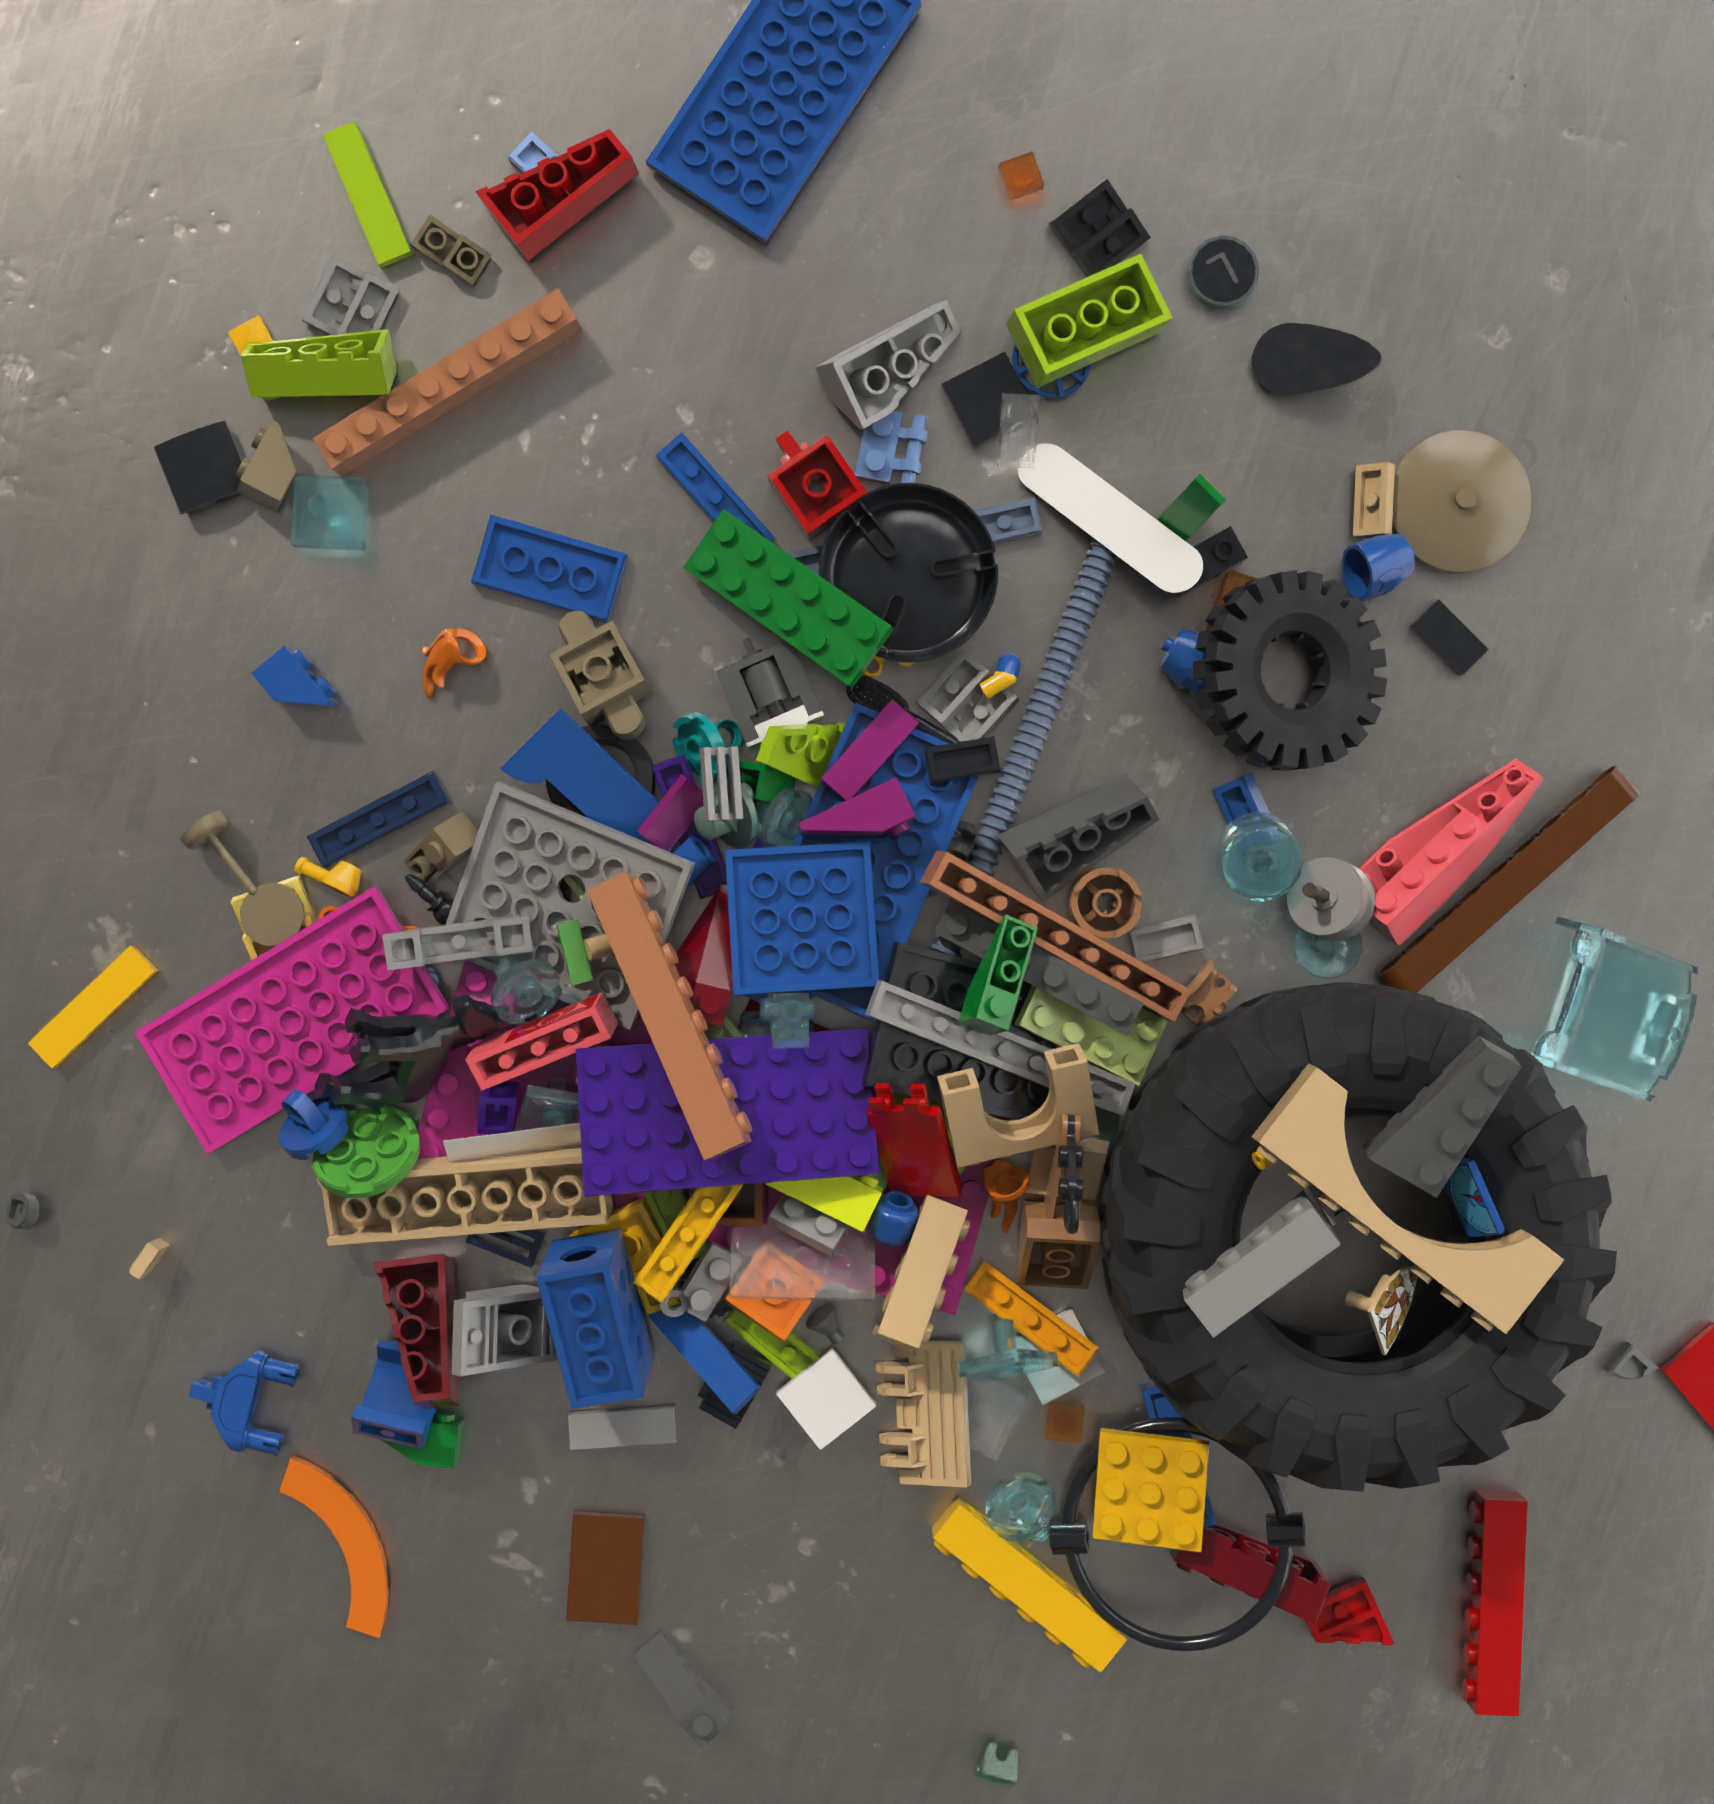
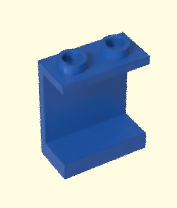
[351,1340,437,1449]

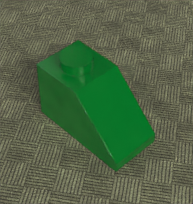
[715,761,796,807]

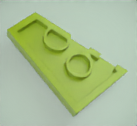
[756,722,846,788]

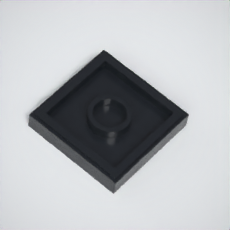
[941,351,1037,449]

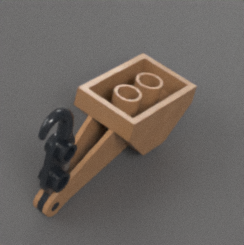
[1017,1114,1101,1289]

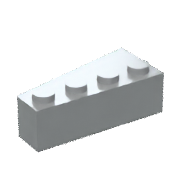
[1182,1190,1341,1338]

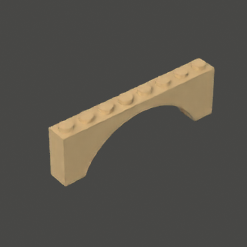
[1251,1064,1564,1334]

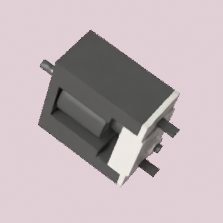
[715,637,824,750]

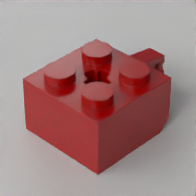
[767,430,867,540]

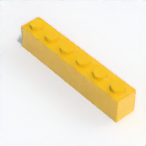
[932,1495,1128,1673]

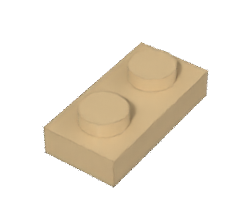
[1353,462,1395,539]

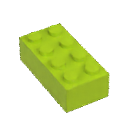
[1006,254,1173,388]

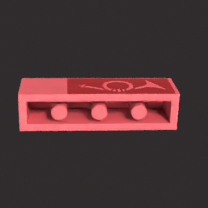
[465,992,618,1091]

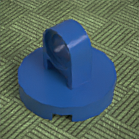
[279,1089,350,1160]

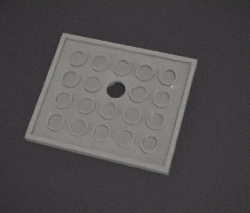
[445,781,695,1030]

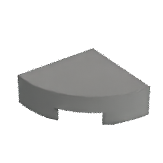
[1605,1342,1658,1379]

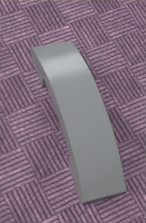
[382,915,533,971]

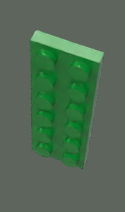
[683,509,894,688]

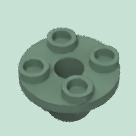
[694,778,762,848]

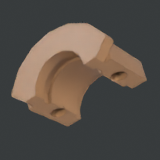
[1180,959,1238,1027]

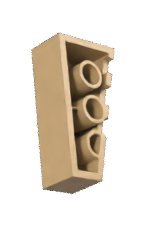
[871,1195,970,1351]

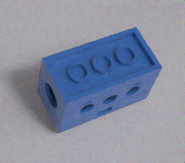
[536,1228,654,1409]

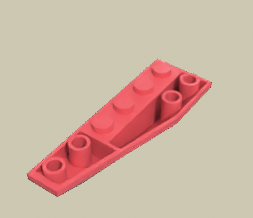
[1359,759,1543,947]

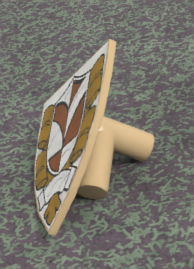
[1345,1264,1417,1356]

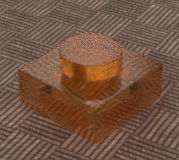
[998,151,1045,201]
[1044,1401,1085,1443]

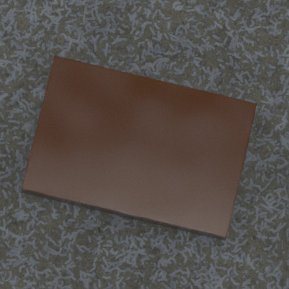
[566,1511,645,1625]

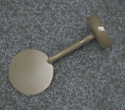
[180,810,305,946]

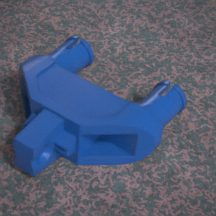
[189,1350,300,1456]

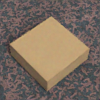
[128,1238,170,1280]

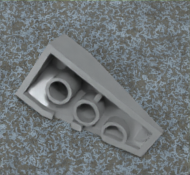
[815,299,961,430]

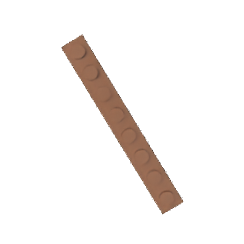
[313,288,582,477]
[919,851,1192,1022]
[587,871,752,1161]

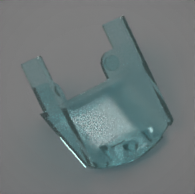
[1517,917,1698,1102]

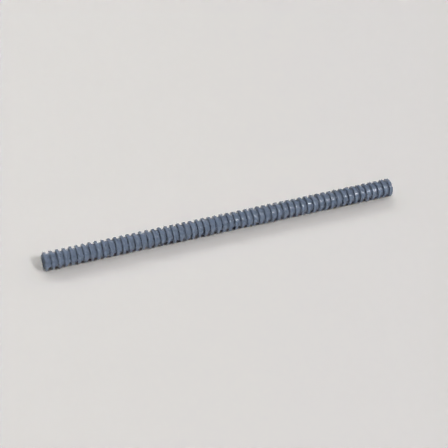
[874,540,1118,1098]

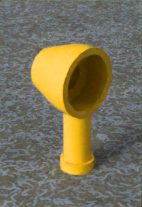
[294,857,362,899]

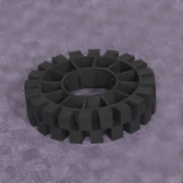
[1193,570,1387,771]

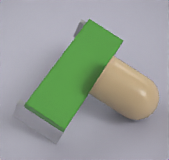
[550,919,614,987]

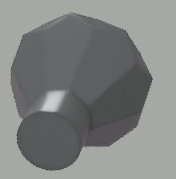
[806,1304,844,1344]

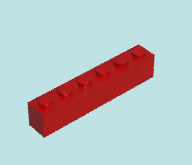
[1462,1490,1528,1716]

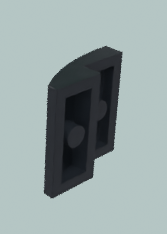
[1048,179,1151,277]
[154,420,241,515]

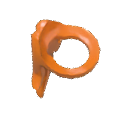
[422,628,486,699]
[982,1159,1030,1234]

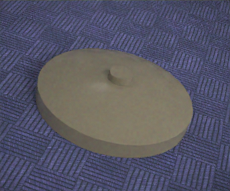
[1392,430,1532,574]

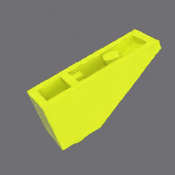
[765,1175,883,1232]

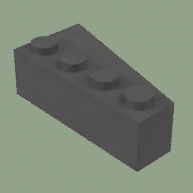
[1363,1036,1522,1198]

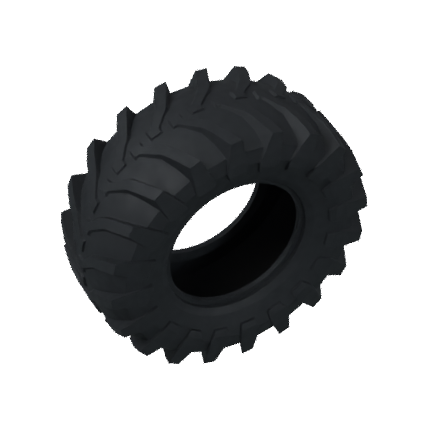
[1098,982,1617,1492]

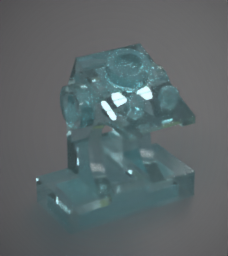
[740,993,815,1049]

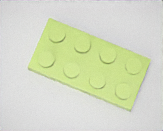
[1014,985,1168,1086]

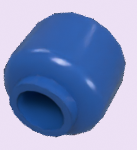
[869,1191,919,1247]

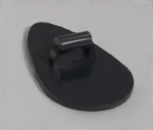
[1252,323,1382,395]

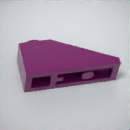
[797,778,915,838]

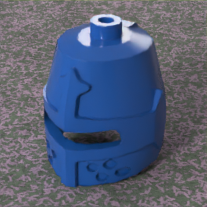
[1341,534,1415,602]
[1160,628,1206,698]

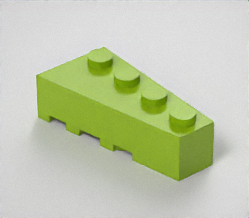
[241,329,397,400]

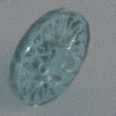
[1295,928,1363,979]

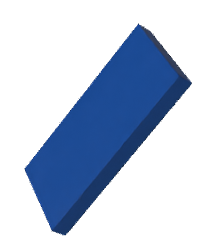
[471,515,628,623]

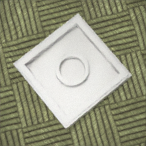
[1009,1307,1105,1405]
[776,1347,876,1450]

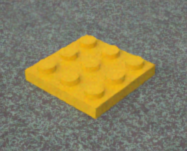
[1093,1428,1210,1552]

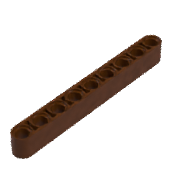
[1378,765,1640,993]

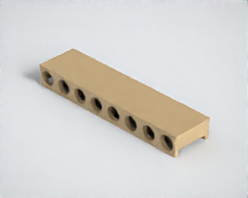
[316,1145,614,1246]

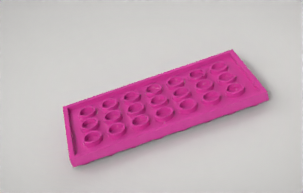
[134,886,451,1154]

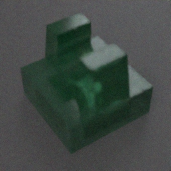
[975,1742,1019,1788]

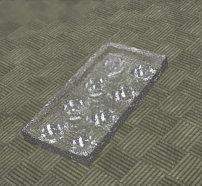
[729,1224,875,1302]

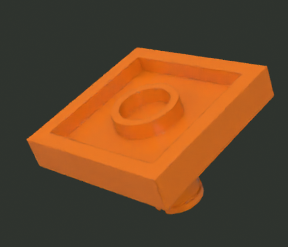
[724,1241,825,1343]

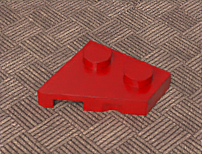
[1305,1577,1394,1646]

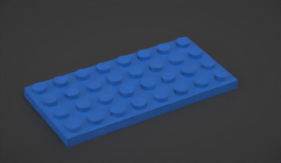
[646,0,921,243]
[792,703,979,1021]

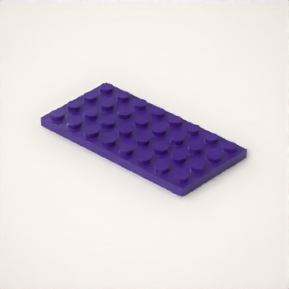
[576,1028,879,1197]

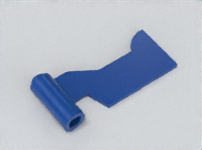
[500,708,716,889]

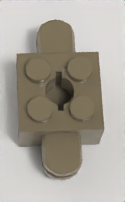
[549,611,652,740]

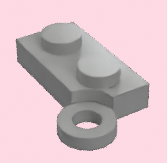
[659,1240,743,1322]

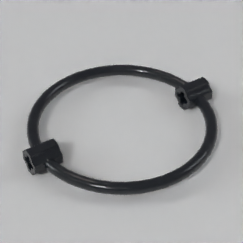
[1049,1417,1306,1651]

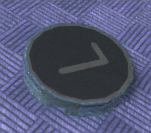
[1187,235,1259,309]

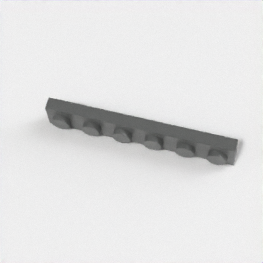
[934,900,1144,1035]

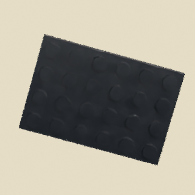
[862,942,1060,1120]

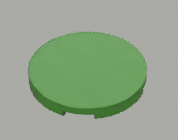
[312,1105,421,1198]

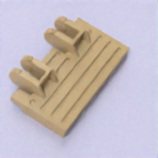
[876,1340,972,1488]

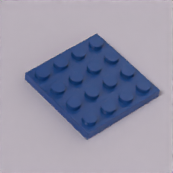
[725,842,879,996]

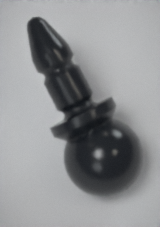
[405,874,454,925]

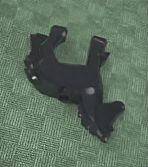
[315,995,514,1108]

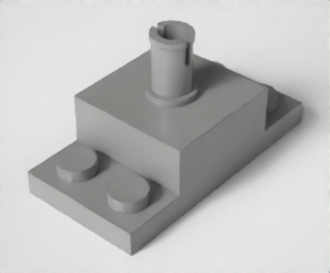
[452,1284,558,1377]

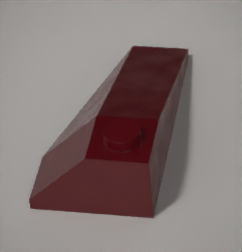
[675,884,733,1031]

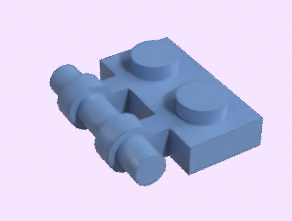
[855,411,928,485]

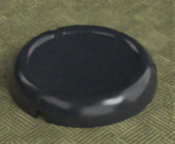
[819,483,999,663]

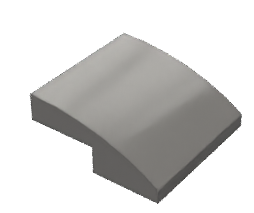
[302,256,399,335]
[916,649,1020,742]

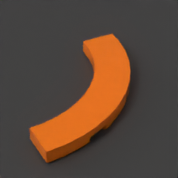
[279,1455,389,1638]

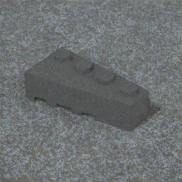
[997,775,1160,902]

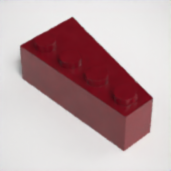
[373,1254,460,1410]

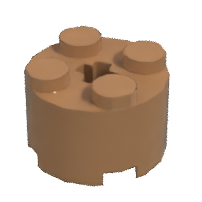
[1067,867,1142,939]

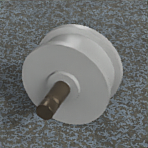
[1287,857,1375,940]

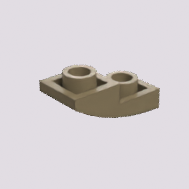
[410,215,492,285]

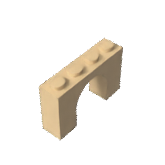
[937,1043,1099,1168]

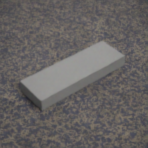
[568,1405,677,1450]

